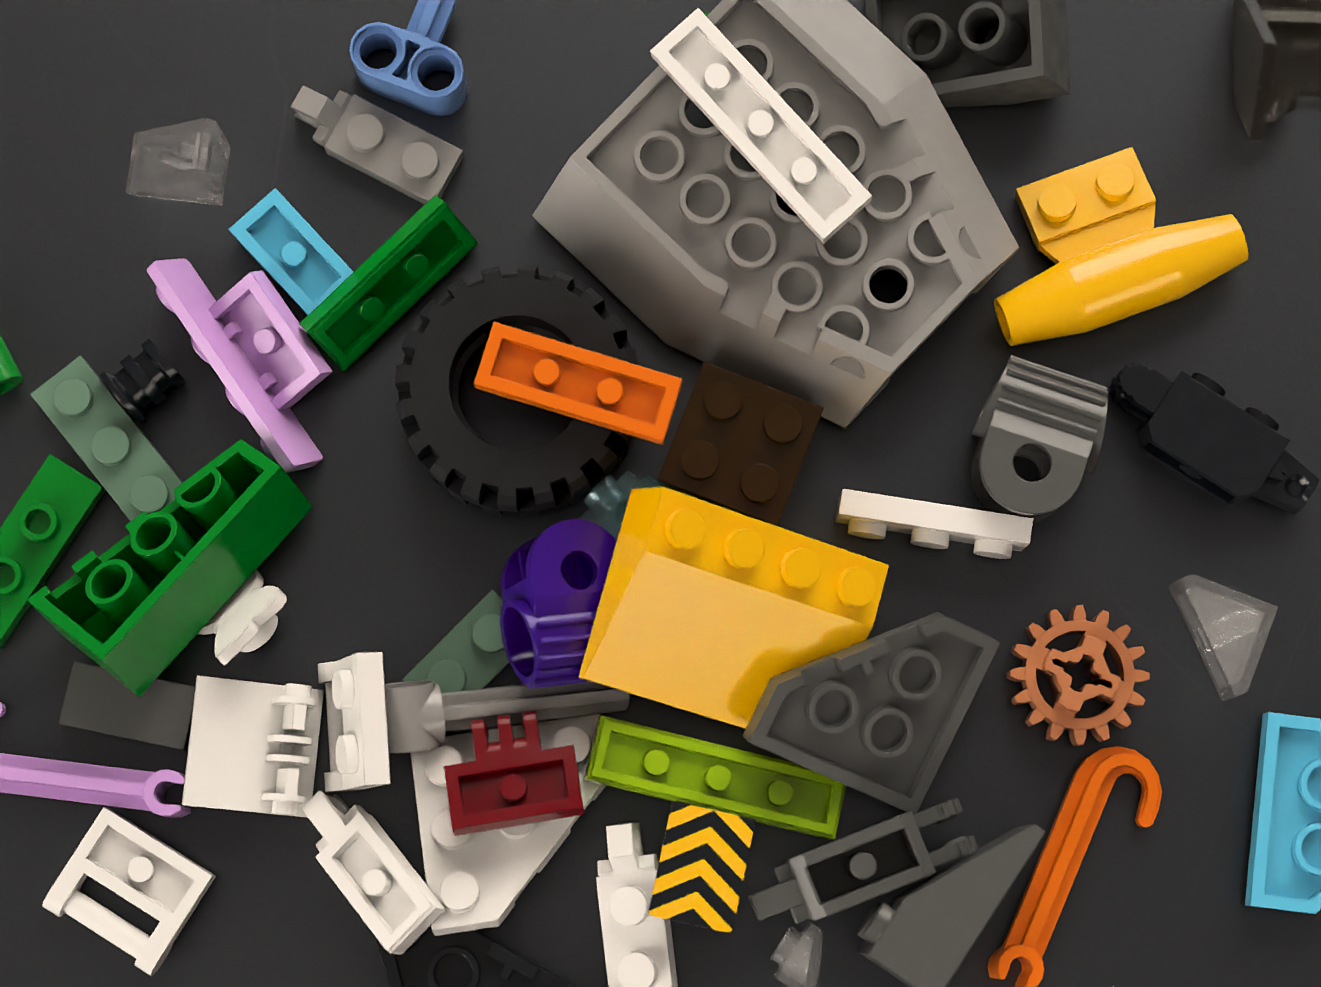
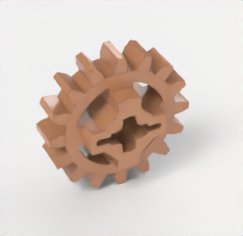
[1006,605,1150,746]

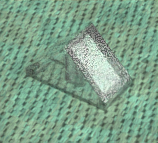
[125,118,231,205]
[1168,574,1278,701]

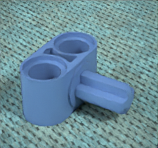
[349,0,468,117]

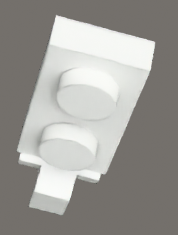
[301,791,446,955]
[596,822,678,987]

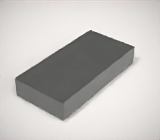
[58,661,195,751]

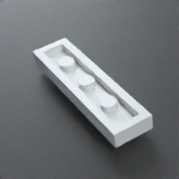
[650,8,872,244]

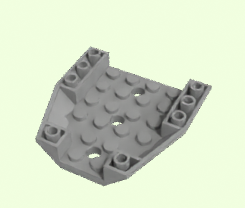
[532,0,1019,428]

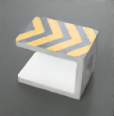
[649,801,756,932]

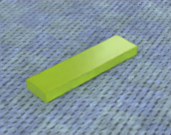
[583,715,847,840]

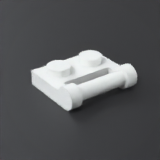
[318,652,390,793]
[42,807,216,976]

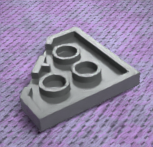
[743,612,1001,815]

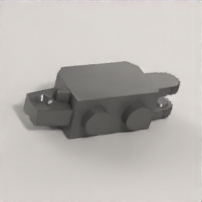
[748,797,979,924]

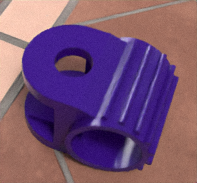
[500,519,617,689]

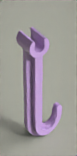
[0,702,191,818]

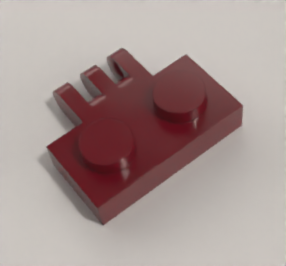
[444,710,585,836]

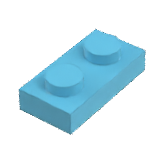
[229,188,353,316]

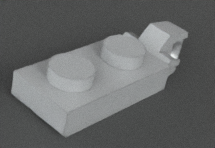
[291,86,464,204]

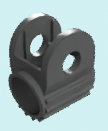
[970,355,1108,524]

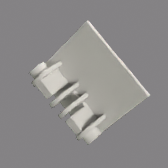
[182,675,324,818]

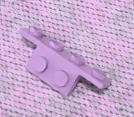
[147,258,333,473]

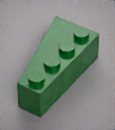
[27,439,313,697]

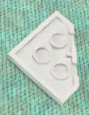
[410,714,606,936]

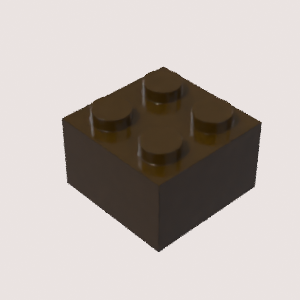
[658,361,824,527]

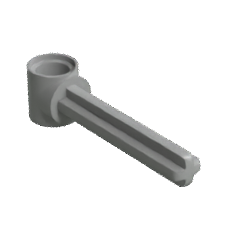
[384,680,631,753]

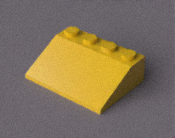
[578,487,889,729]

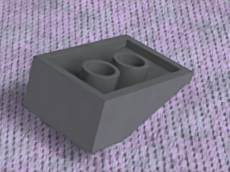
[865,0,1070,107]
[857,824,1046,987]

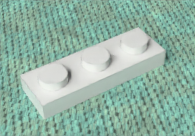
[835,489,1033,559]

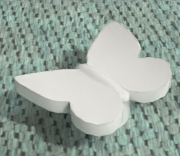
[198,569,287,665]

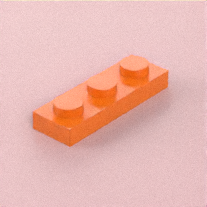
[474,322,682,445]

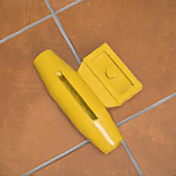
[994,147,1249,346]

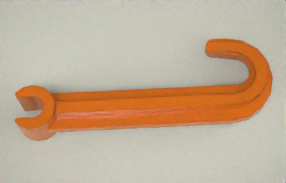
[988,746,1162,987]

